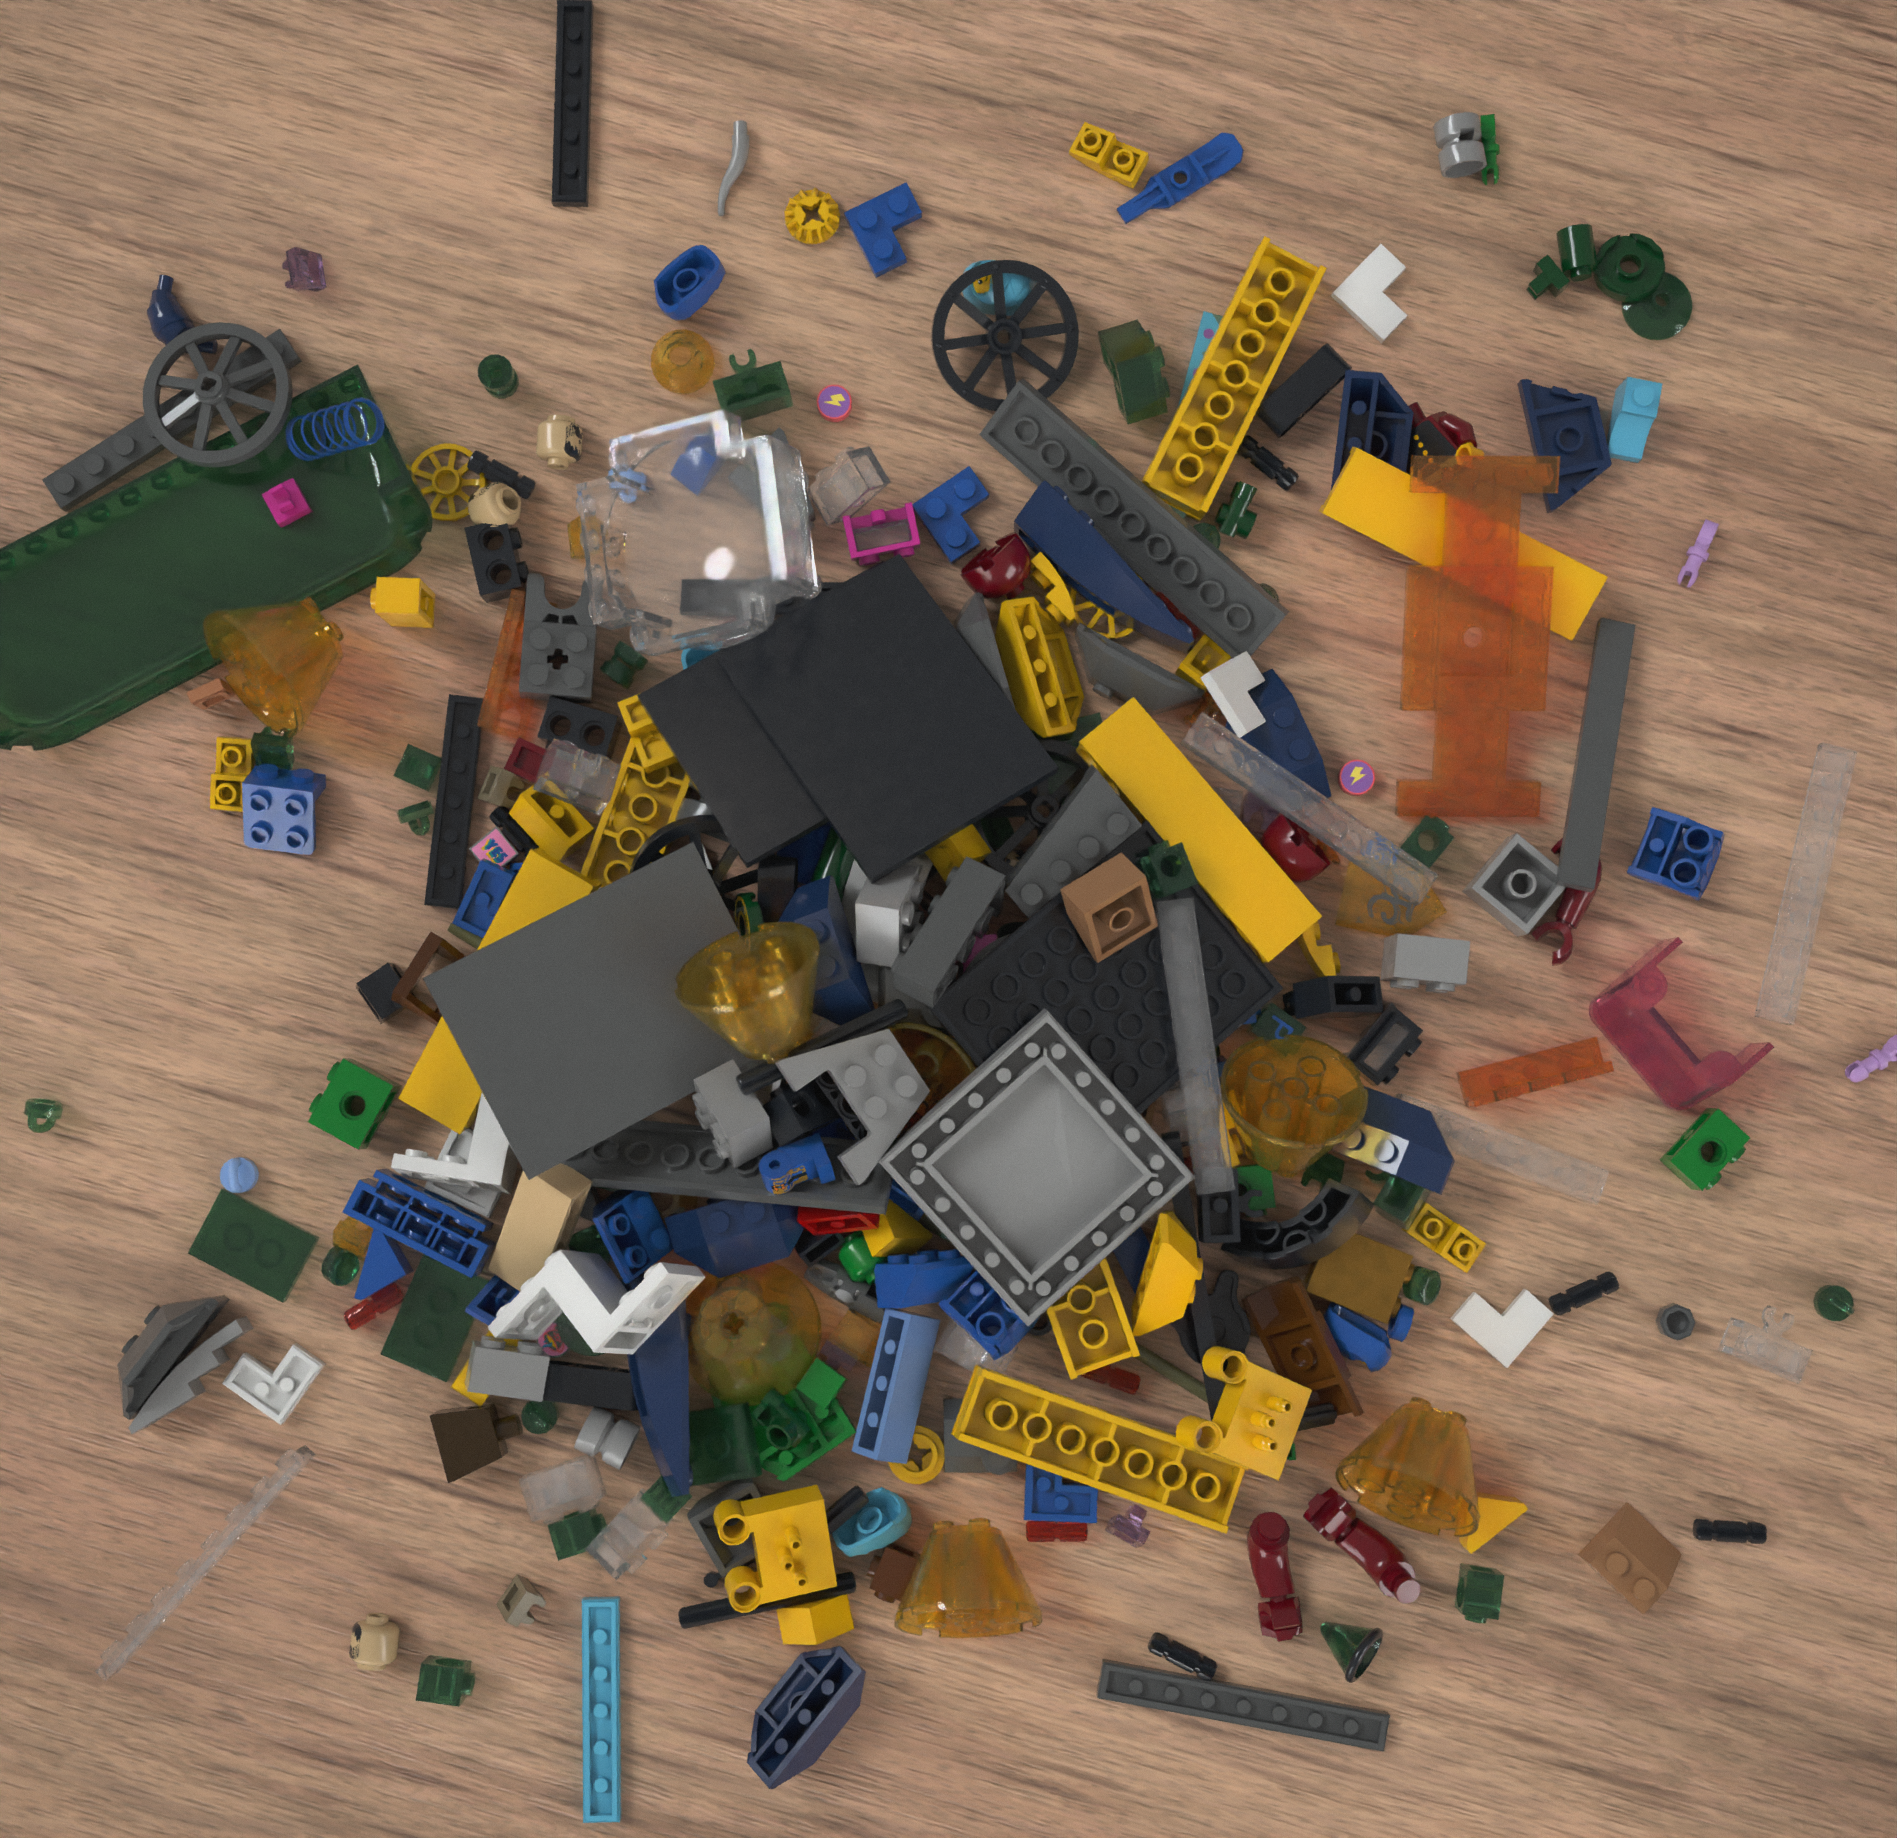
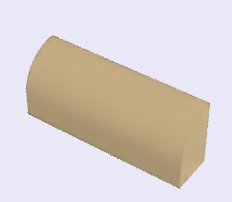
[488,1163,592,1292]

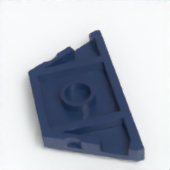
[1517,379,1612,513]

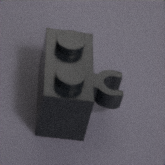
[1195,1167,1263,1243]

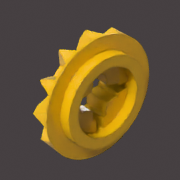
[784,187,840,244]
[888,1425,945,1484]

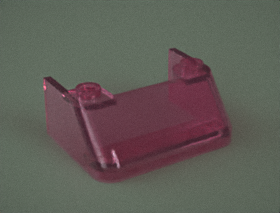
[1589,937,1775,1110]

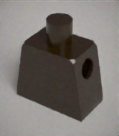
[430,1404,523,1483]

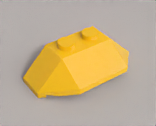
[995,596,1084,738]
[1131,1210,1203,1336]

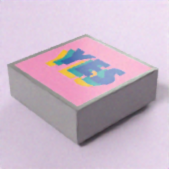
[469,826,521,868]

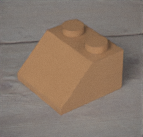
[1060,852,1158,963]
[1578,1502,1682,1615]

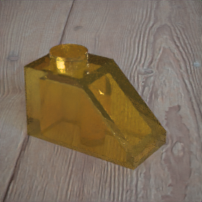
[828,1308,881,1368]

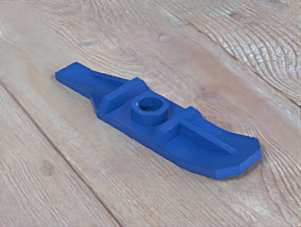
[1116,132,1244,224]

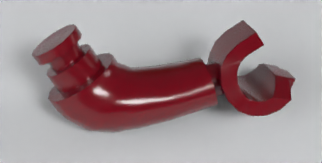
[1531,838,1602,966]
[1303,1487,1421,1604]
[1247,1512,1303,1642]

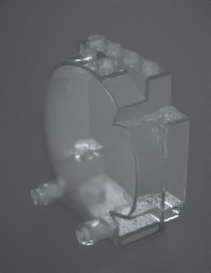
[576,409,822,656]

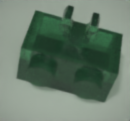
[713,349,793,426]
[1365,1170,1432,1231]

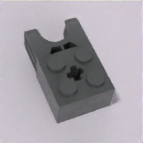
[519,573,600,704]

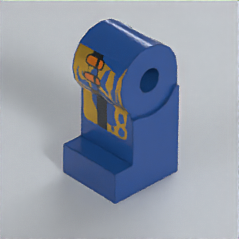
[759,1133,836,1195]

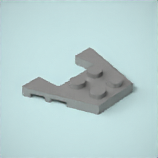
[775,1029,930,1185]

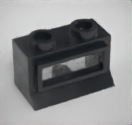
[1340,1003,1423,1086]

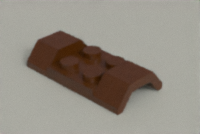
[1241,1276,1364,1417]

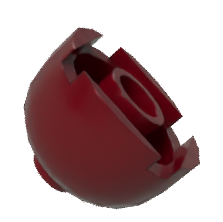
[960,532,1031,600]
[1261,813,1331,883]

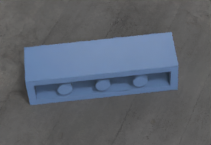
[851,1308,940,1464]

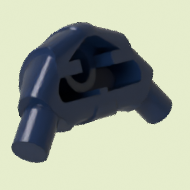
[147,275,218,354]

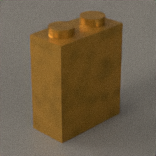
[1303,1233,1414,1324]

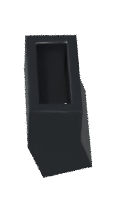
[356,962,417,1024]
[794,1228,846,1268]

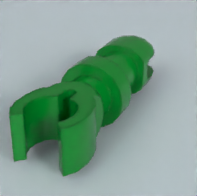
[1480,114,1500,185]

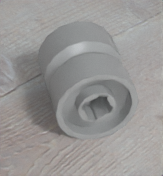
[1433,112,1487,178]
[574,1406,641,1470]

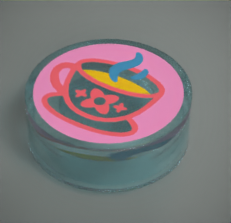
[536,1320,574,1358]

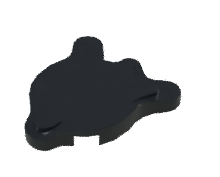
[1169,1270,1251,1372]

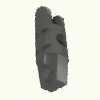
[804,1258,885,1323]

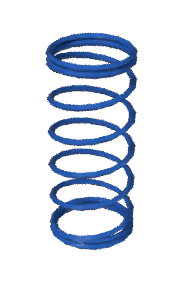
[286,397,384,461]

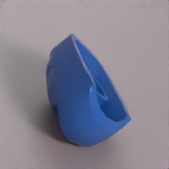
[654,245,726,321]
[1323,1302,1392,1372]

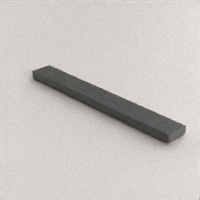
[1555,617,1636,893]
[1096,1659,1390,1752]

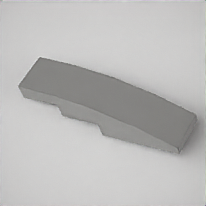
[128,1316,254,1434]

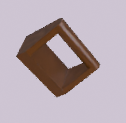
[391,932,465,1026]

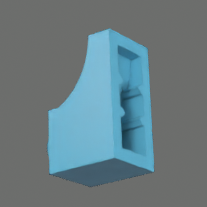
[1606,377,1662,463]

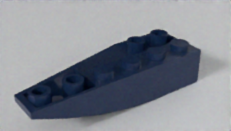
[1014,480,1195,654]
[621,1272,693,1497]

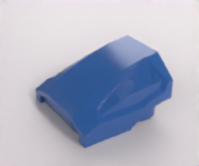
[1627,807,1725,901]
[939,1270,1041,1360]

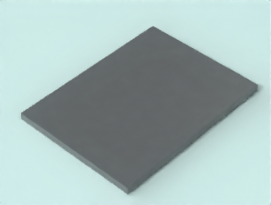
[423,842,793,1180]

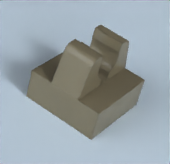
[477,766,524,808]
[496,1574,546,1627]

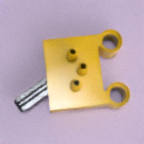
[1176,1346,1337,1481]
[713,1484,869,1613]

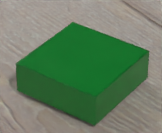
[796,1357,848,1409]

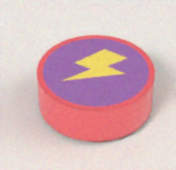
[817,385,852,422]
[1338,760,1375,796]

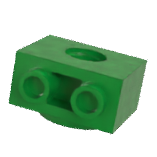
[308,1058,402,1150]

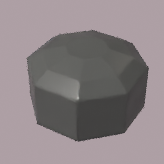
[1655,1303,1696,1341]

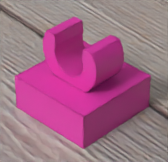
[262,478,313,528]

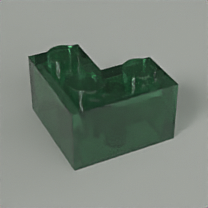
[1098,319,1170,425]

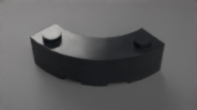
[1220,1178,1375,1270]

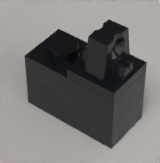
[1283,976,1384,1019]

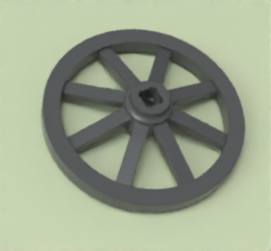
[143,322,293,467]

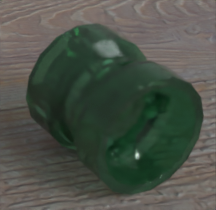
[478,354,519,399]
[599,640,648,690]

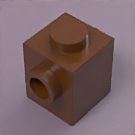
[866,1543,921,1603]

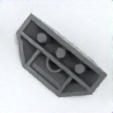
[953,592,1015,709]
[1075,623,1205,716]
[117,1295,230,1420]

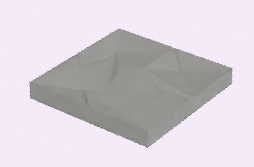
[878,1008,1195,1326]

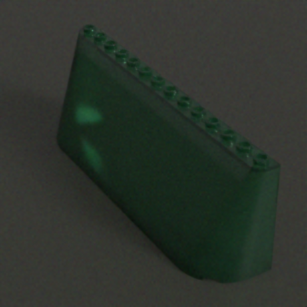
[0,364,433,751]

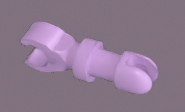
[1677,519,1719,588]
[1845,1035,1897,1083]

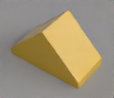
[1175,634,1231,696]
[862,1199,933,1257]
[1459,1490,1528,1554]
[776,1594,854,1645]

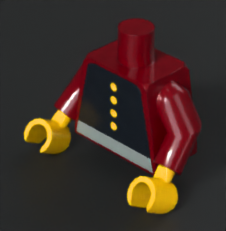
[1406,402,1484,487]

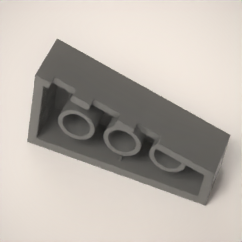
[1005,764,1142,918]
[891,856,1006,1008]

